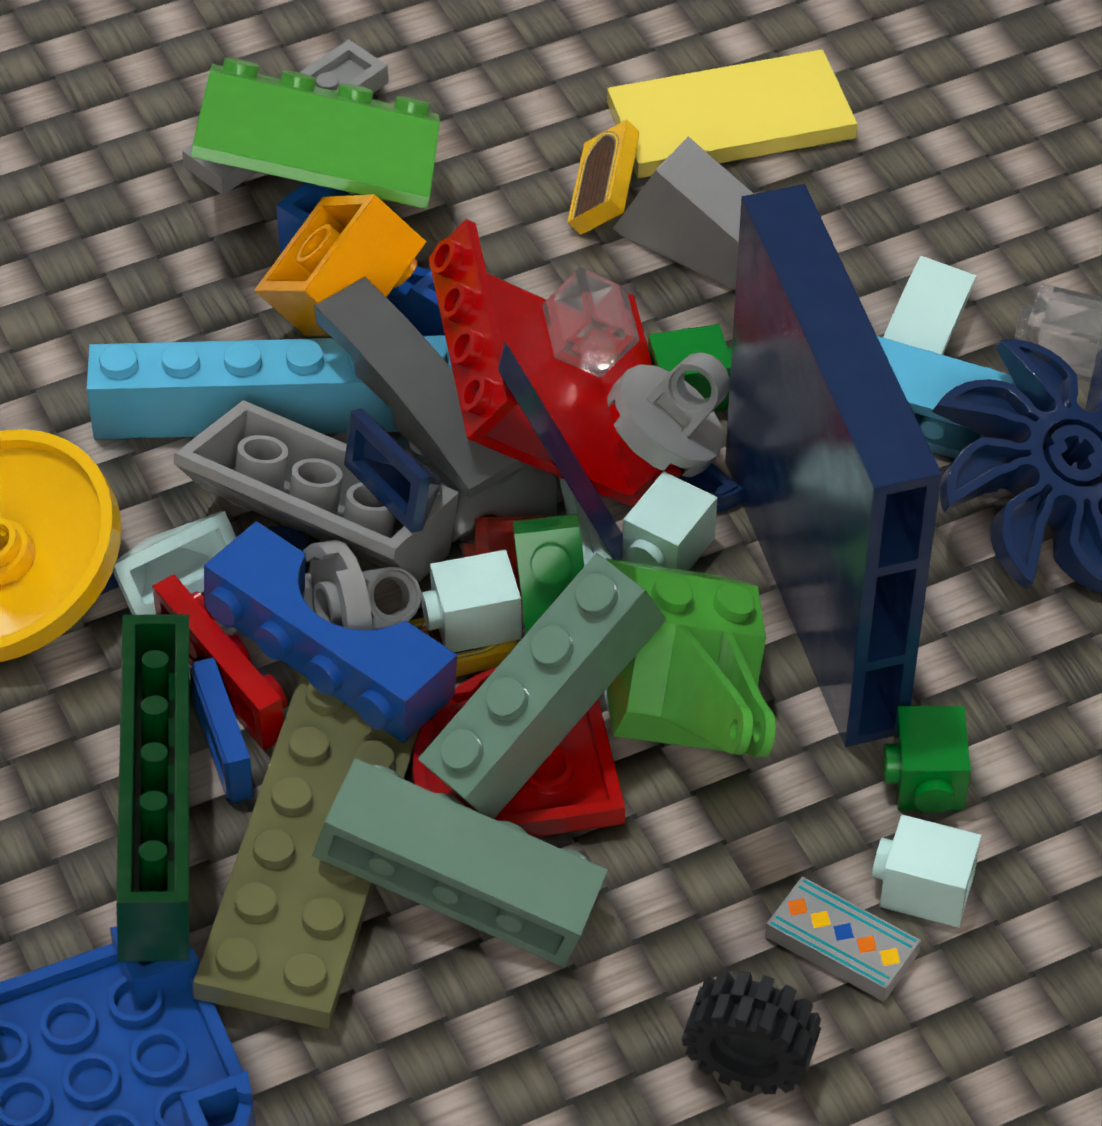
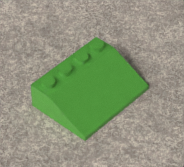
[190,58,440,209]

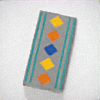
[765,876,921,1002]

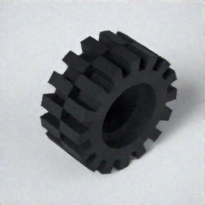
[682,971,822,1095]

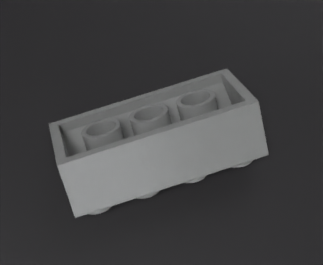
[174,400,459,583]

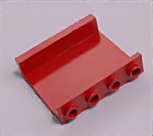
[428,219,681,508]

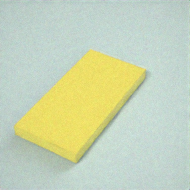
[607,49,858,178]

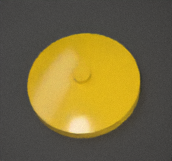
[0,429,122,662]

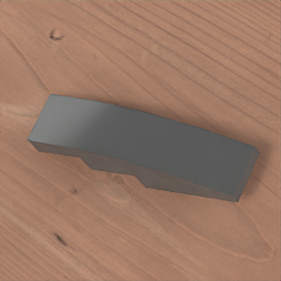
[314,277,521,498]

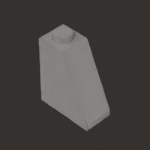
[613,136,754,291]

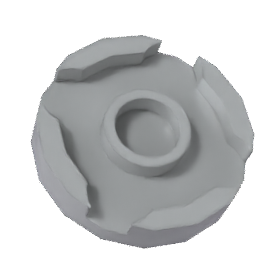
[607,352,730,477]
[303,540,421,630]

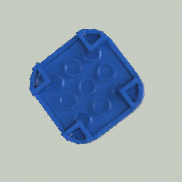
[0,926,255,1126]

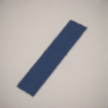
[498,342,623,560]

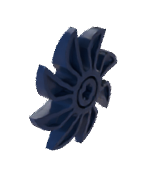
[932,339,1102,594]

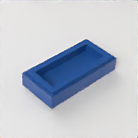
[189,657,254,803]

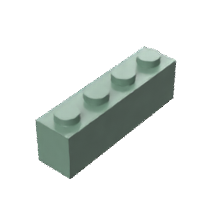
[418,553,667,819]
[312,758,608,968]

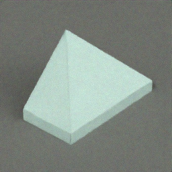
[113,511,237,615]

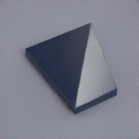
[344,409,442,533]

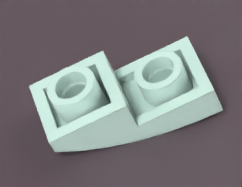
[883,256,976,355]

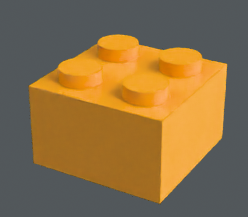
[254,194,427,337]

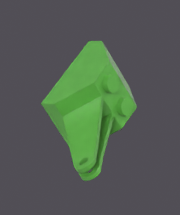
[606,558,776,758]

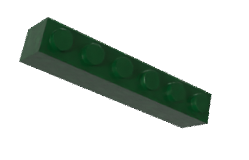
[116,614,189,962]

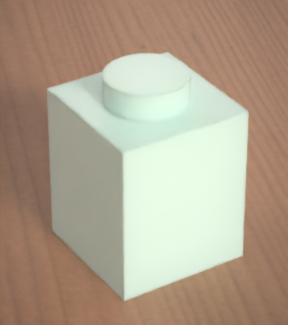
[622,471,717,571]
[421,550,522,652]
[872,814,981,928]

